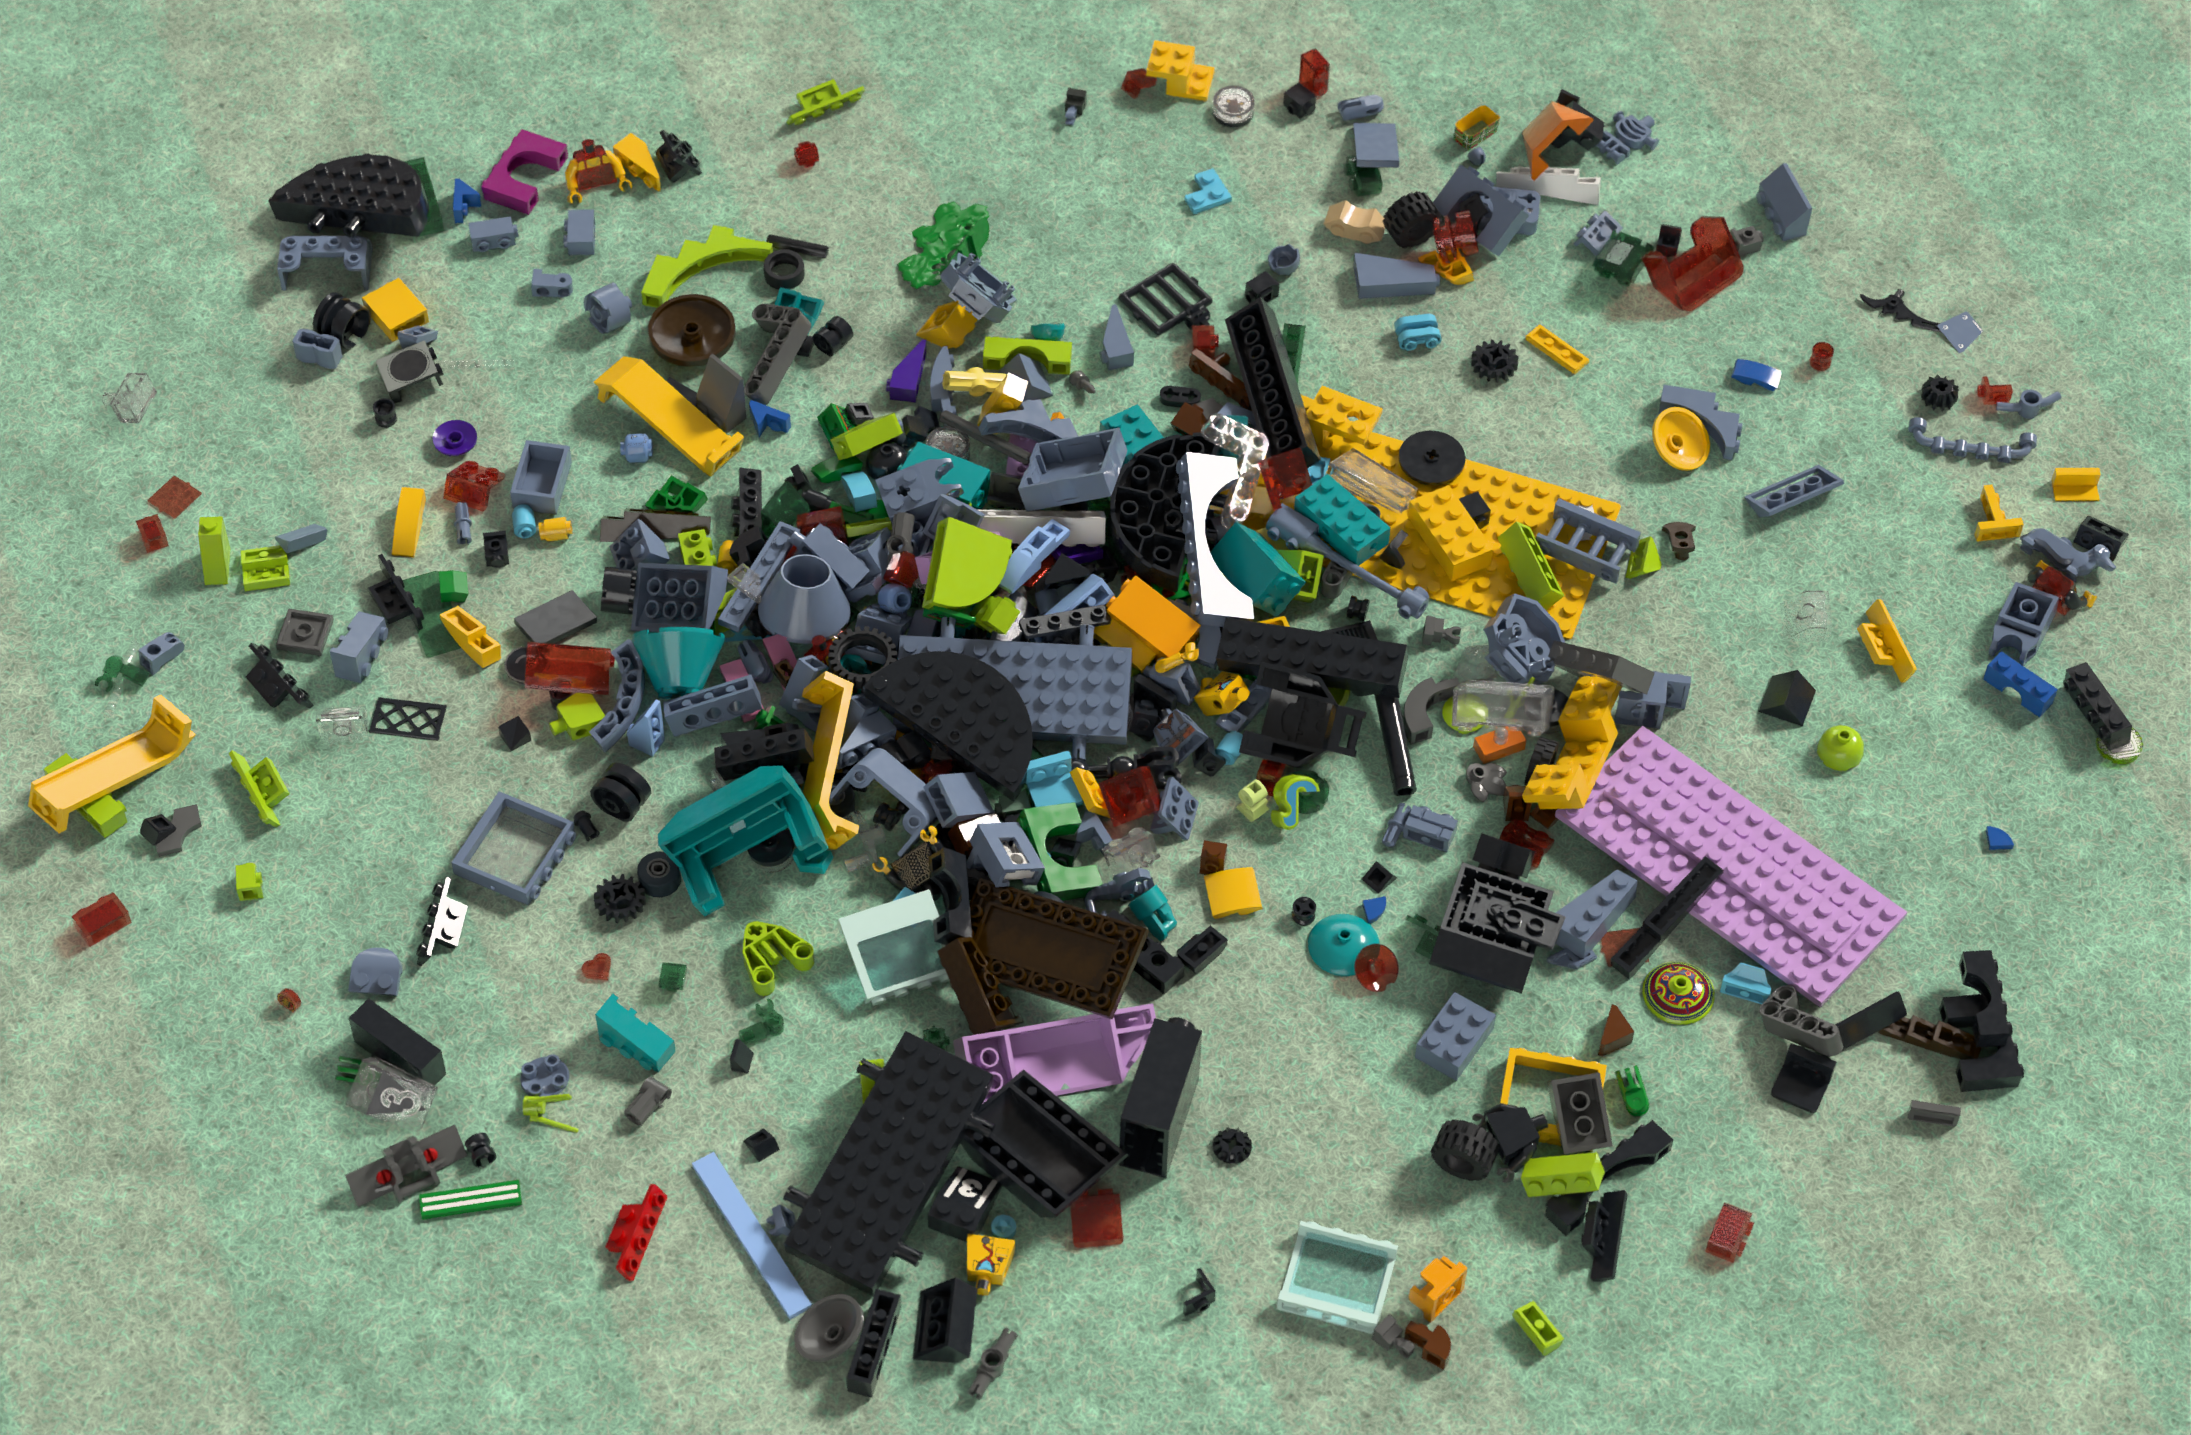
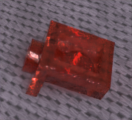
[1121,68,1157,99]

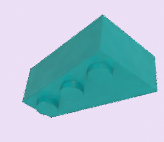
[595,993,676,1073]

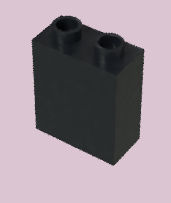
[1119,1017,1202,1178]

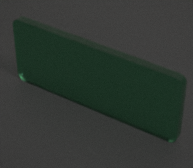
[403,571,461,657]

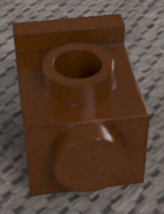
[1199,840,1227,875]

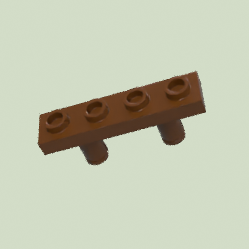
[1188,349,1252,411]

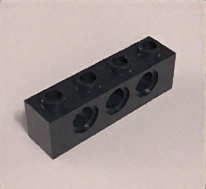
[714,728,814,781]
[1106,909,1184,995]
[846,1289,901,1398]

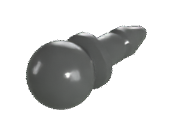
[1069,370,1096,394]

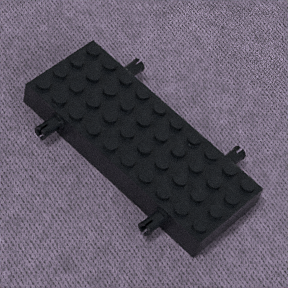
[783,1031,995,1296]

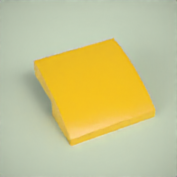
[1204,867,1263,919]

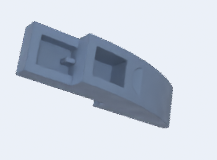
[930,346,956,428]

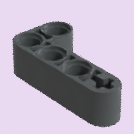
[1759,985,1843,1056]

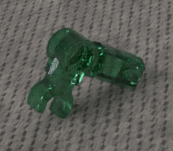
[95,655,150,692]
[738,998,784,1046]

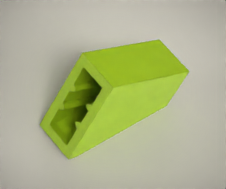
[831,413,903,460]
[198,516,230,585]

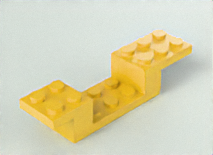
[1522,676,1622,809]

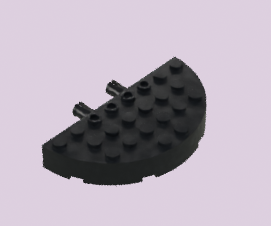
[268,153,430,238]
[1109,432,1229,592]

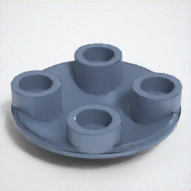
[520,1054,569,1097]

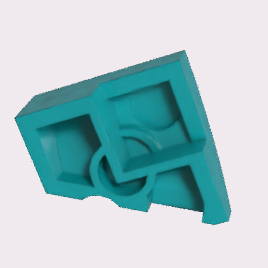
[774,287,824,335]

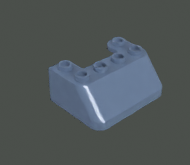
[277,236,373,290]

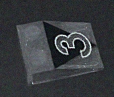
[345,1057,438,1133]

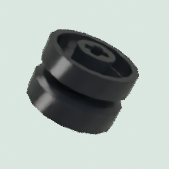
[590,762,652,822]

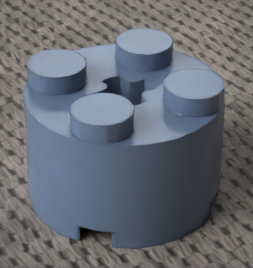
[584,282,632,334]

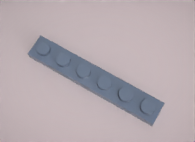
[718,521,800,633]

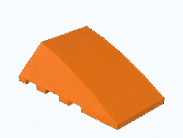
[1522,101,1594,181]

